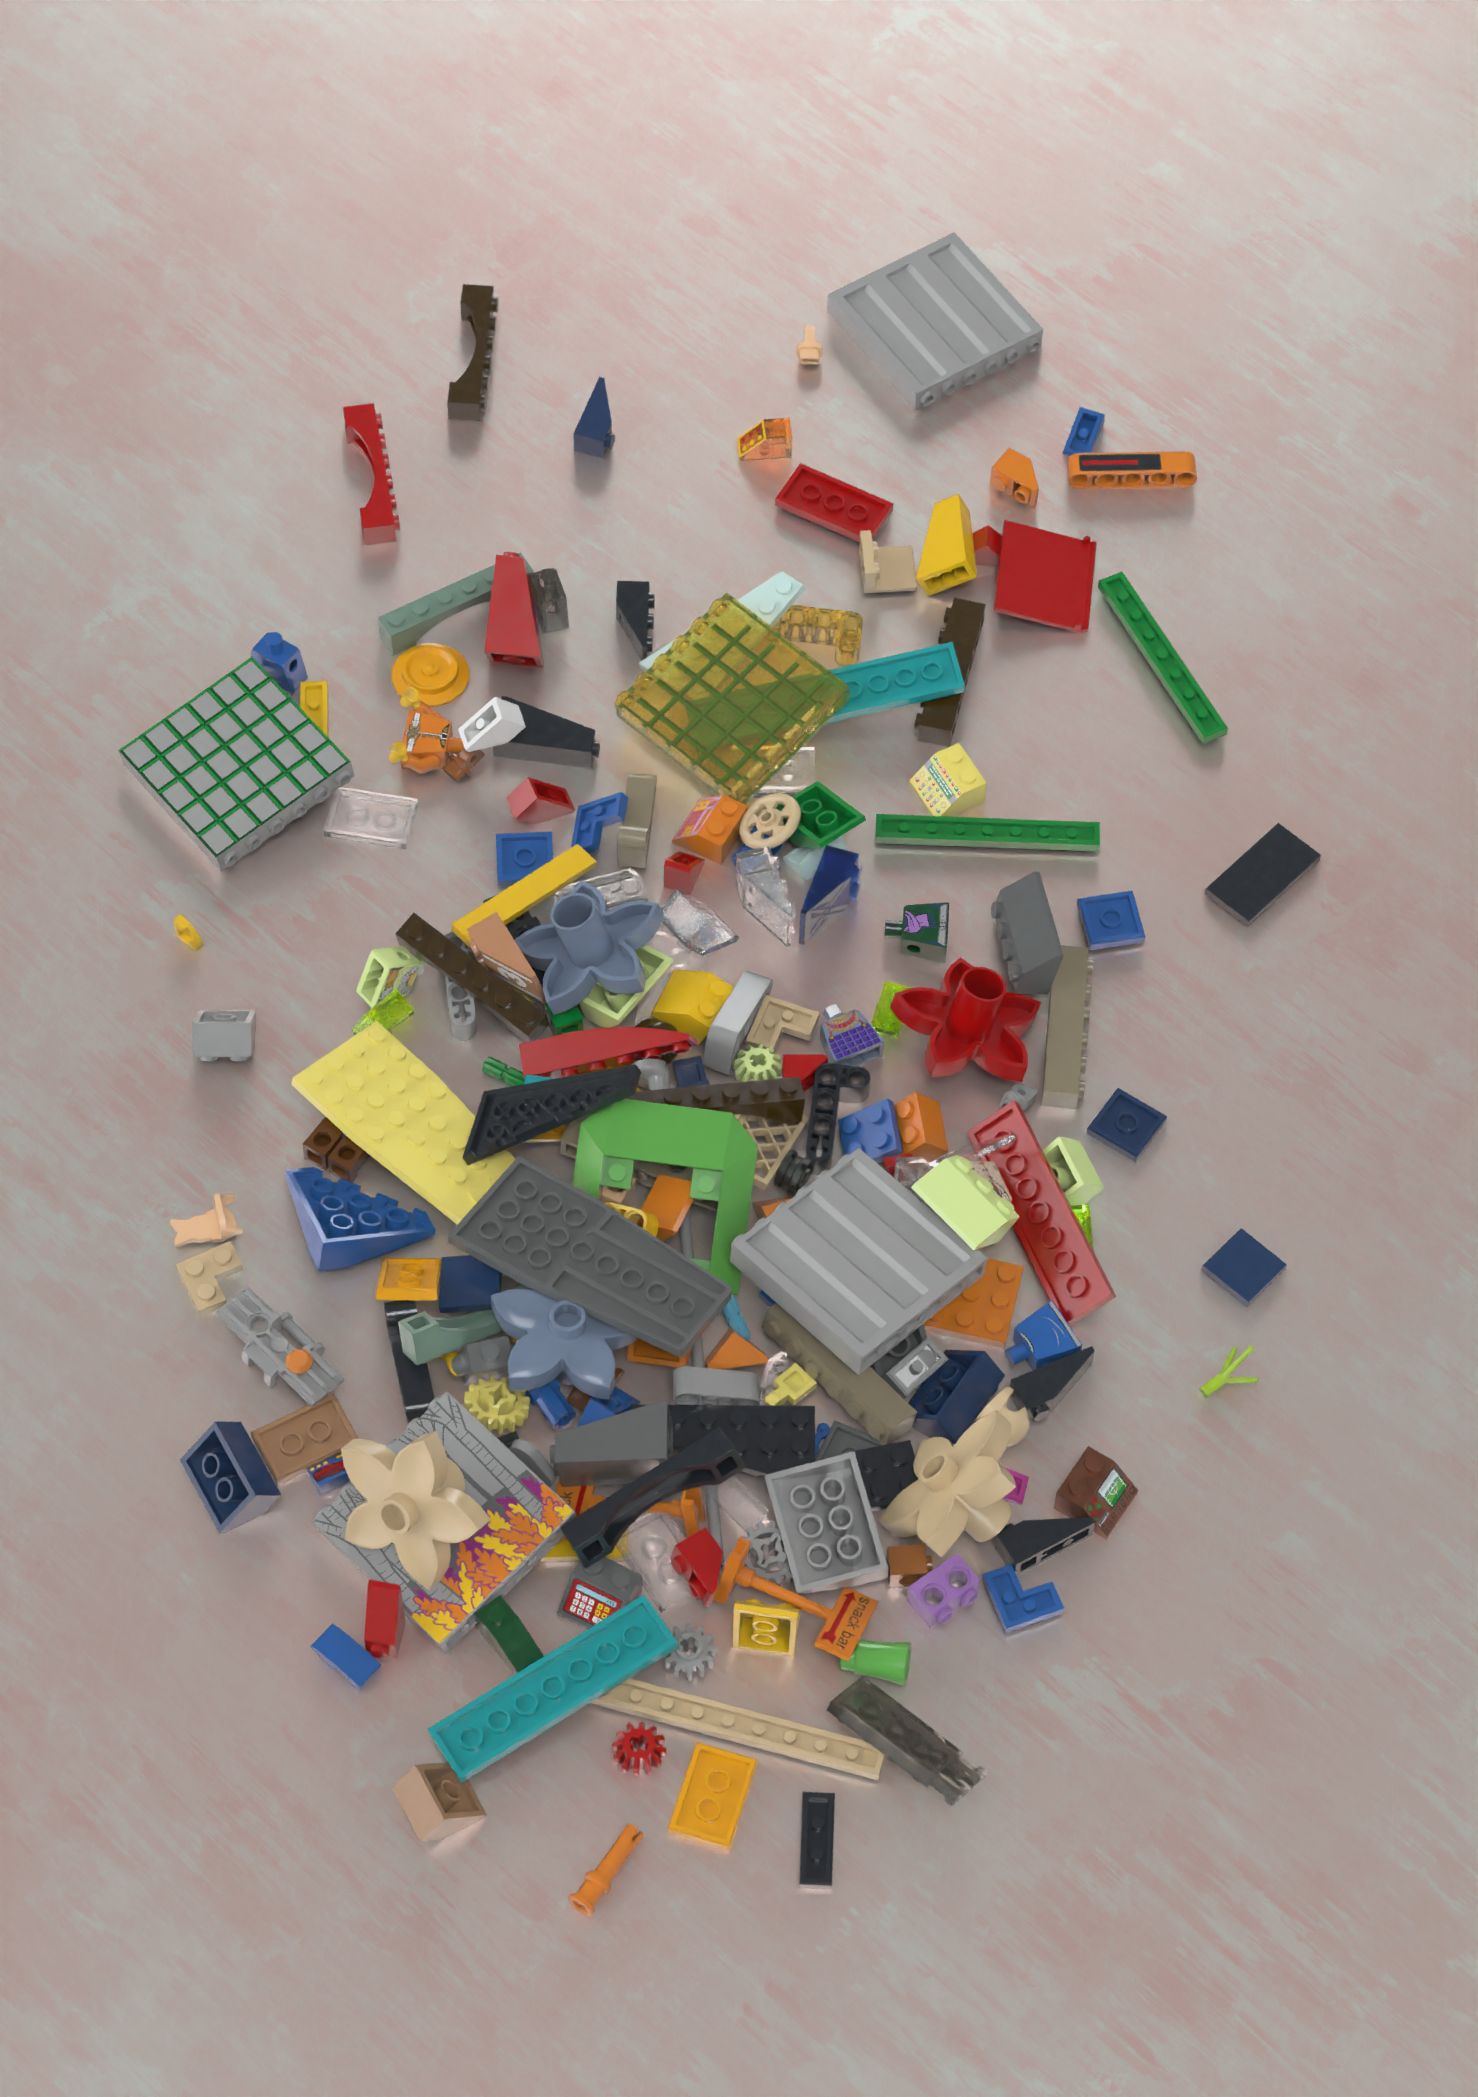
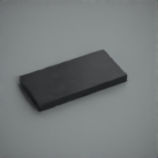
[1205,823,1321,927]

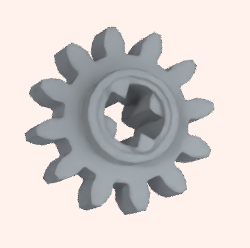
[664,1623,717,1681]

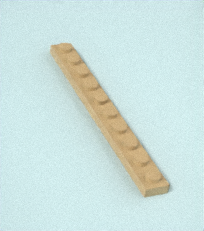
[590,1678,887,1780]

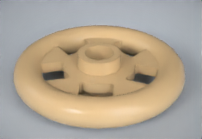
[739,793,801,850]

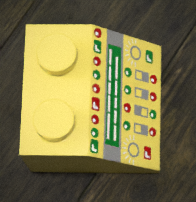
[909,743,987,817]

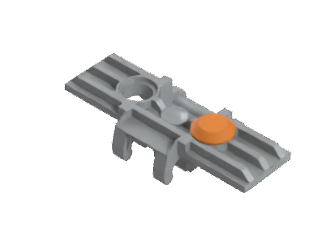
[215,1286,345,1407]

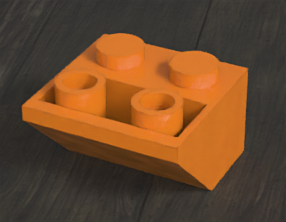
[881,1092,949,1168]

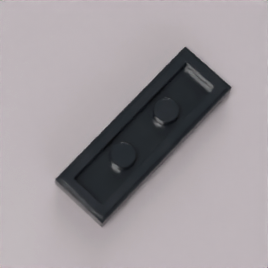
[799,1792,835,1890]

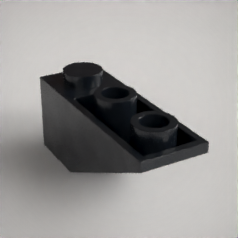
[616,581,655,661]

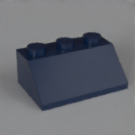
[908,1350,1005,1444]
[180,1421,281,1534]

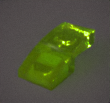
[352,989,415,1035]

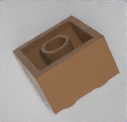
[392,1762,487,1842]

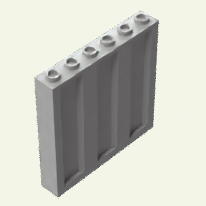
[827,232,1043,410]
[730,1148,988,1375]

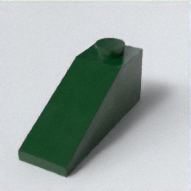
[475,1595,544,1675]

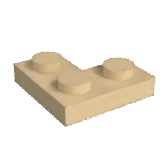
[745,995,820,1051]
[175,1241,243,1317]

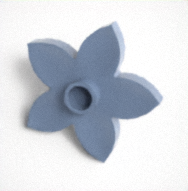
[515,881,664,1015]
[491,1288,638,1400]

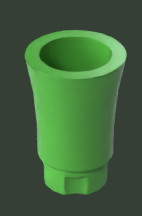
[840,1639,911,1686]

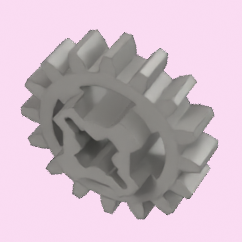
[741,1520,793,1586]

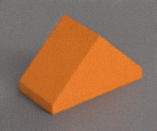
[704,1327,768,1369]

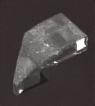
[759,1351,790,1402]

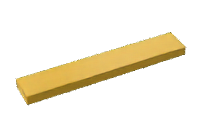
[451,844,597,947]

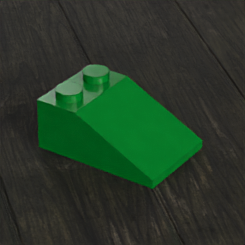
[776,781,866,849]

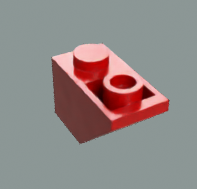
[670,1527,723,1607]

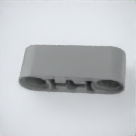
[672,1366,760,1405]

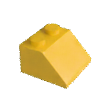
[651,970,734,1044]

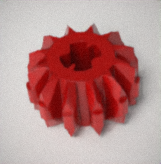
[612,1721,666,1778]

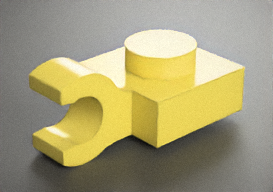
[764,1363,817,1406]

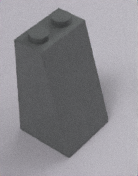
[549,1400,673,1487]

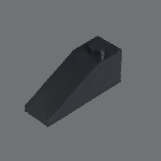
[1010,1346,1095,1421]
[994,1517,1096,1576]

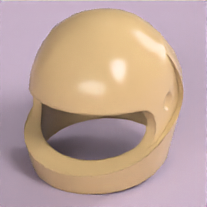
[976,1386,1030,1447]

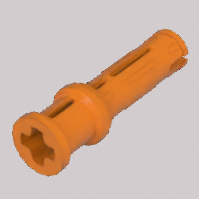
[568,1824,644,1916]

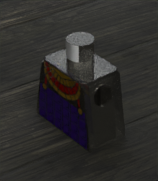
[529,568,569,634]

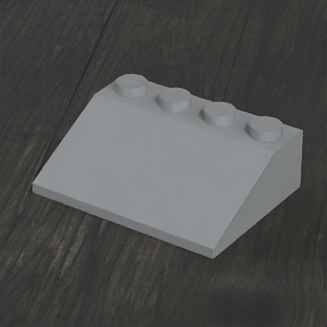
[764,1451,888,1594]

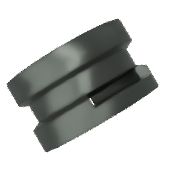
[774,1149,814,1196]

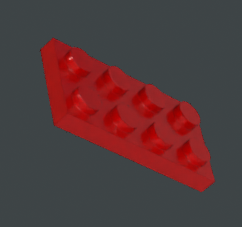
[775,463,894,542]

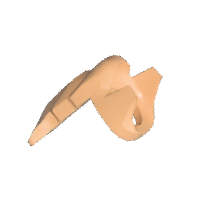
[170,1193,243,1246]

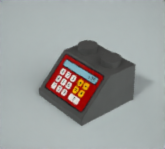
[557,1557,642,1629]

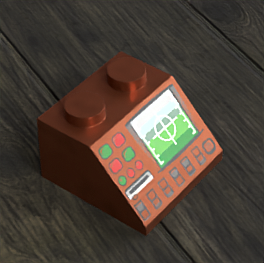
[1053,1446,1138,1539]

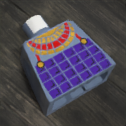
[820,1004,884,1066]

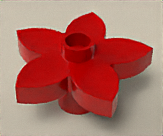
[890,957,1041,1082]

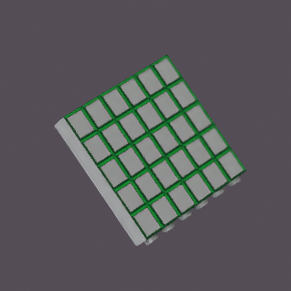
[118,657,355,872]

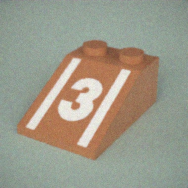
[467,912,547,1005]

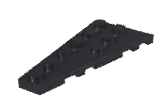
[462,1064,641,1165]
[631,1404,815,1477]

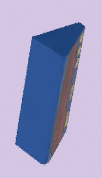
[307,1453,350,1496]

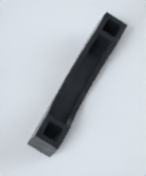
[560,1427,745,1569]

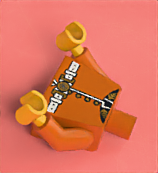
[389,687,464,774]

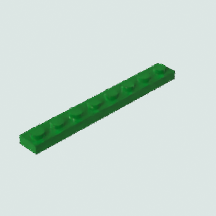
[1098,572,1228,744]
[875,814,1100,852]

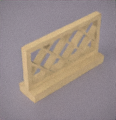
[734,1078,810,1191]

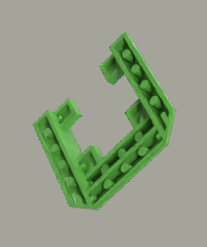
[572,1099,758,1295]

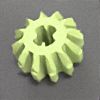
[733,1042,783,1082]

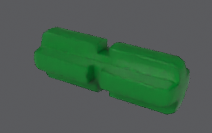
[482,1057,525,1086]

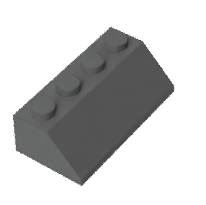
[991,871,1064,994]

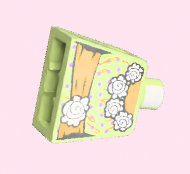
[356,946,425,1009]

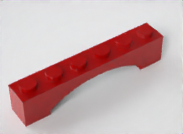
[343,403,400,546]

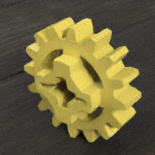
[463,1376,530,1434]

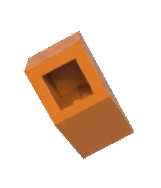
[990,448,1039,508]

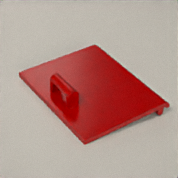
[993,520,1097,633]

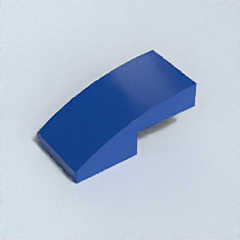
[310,1623,381,1689]

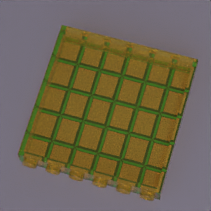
[614,593,850,804]

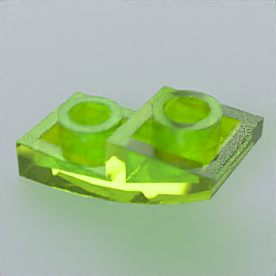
[871,980,913,1038]

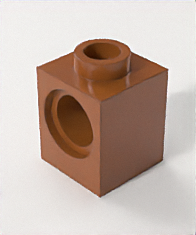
[886,1544,933,1588]

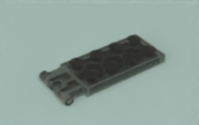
[826,1676,987,1805]

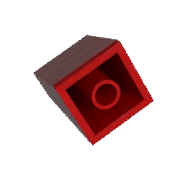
[484,552,544,668]

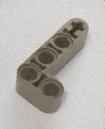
[617,773,657,869]

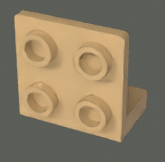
[859,530,917,593]

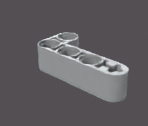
[444,932,477,1041]
[703,970,773,1075]

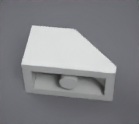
[458,697,526,752]

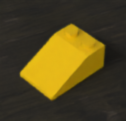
[732,1599,801,1657]

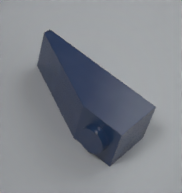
[573,377,615,459]

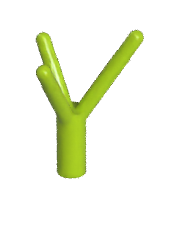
[1199,1345,1258,1398]

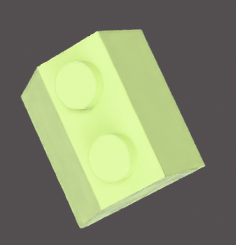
[1043,1136,1104,1209]

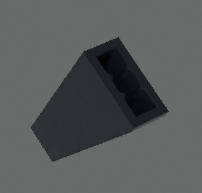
[493,696,600,768]

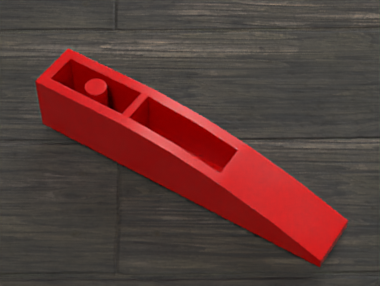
[519,1027,698,1079]

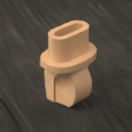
[796,325,823,365]

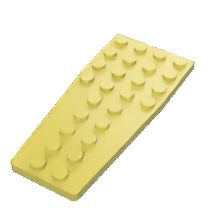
[291,1021,515,1225]

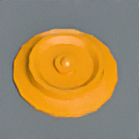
[391,643,470,707]

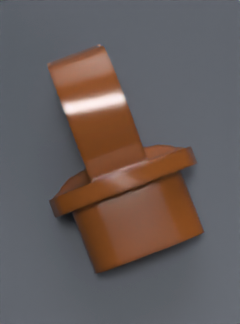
[442,748,485,782]

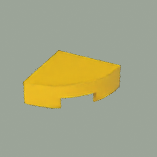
[173,914,203,951]

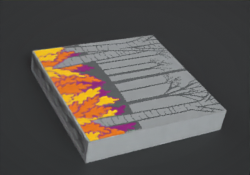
[313,1391,577,1655]

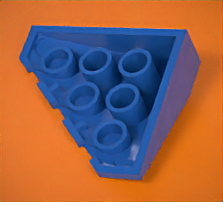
[285,1167,436,1271]

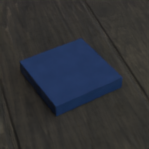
[1086,1088,1167,1163]
[1202,1228,1287,1307]
[438,1255,502,1313]

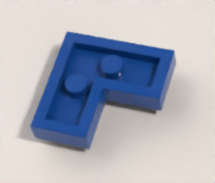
[571,792,629,854]
[982,1564,1065,1633]

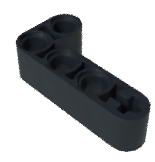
[805,1063,871,1175]
[384,1300,435,1423]

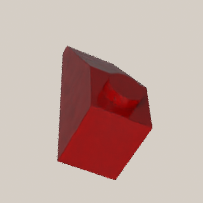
[364,1579,406,1659]

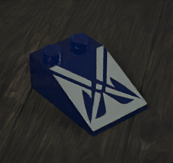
[799,845,862,945]

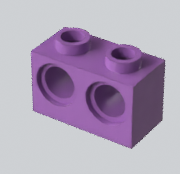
[906,1553,981,1628]

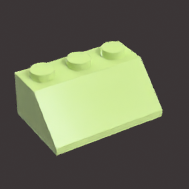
[579,945,674,1028]
[911,1155,1020,1250]

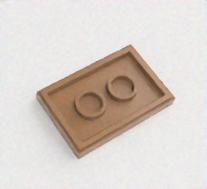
[250,1393,359,1485]

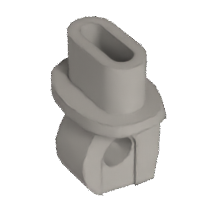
[998,1084,1038,1111]

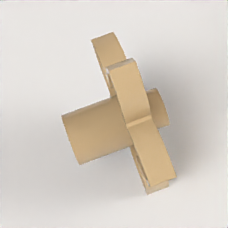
[878,1410,1016,1557]
[341,1431,491,1590]

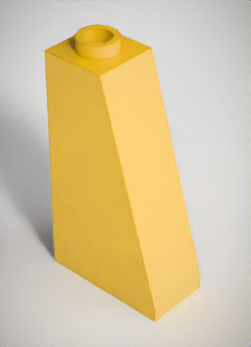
[917,494,977,596]

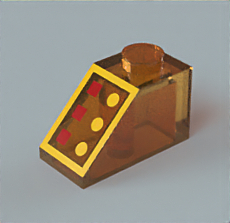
[737,417,792,462]

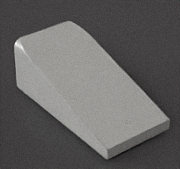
[882,1336,949,1399]

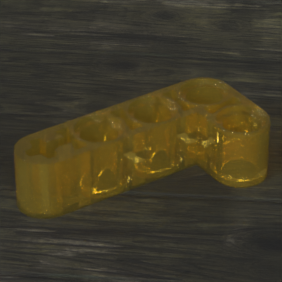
[767,605,863,667]

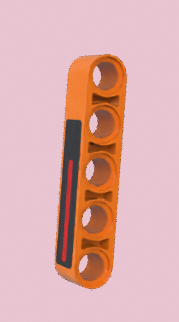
[1067,451,1197,489]

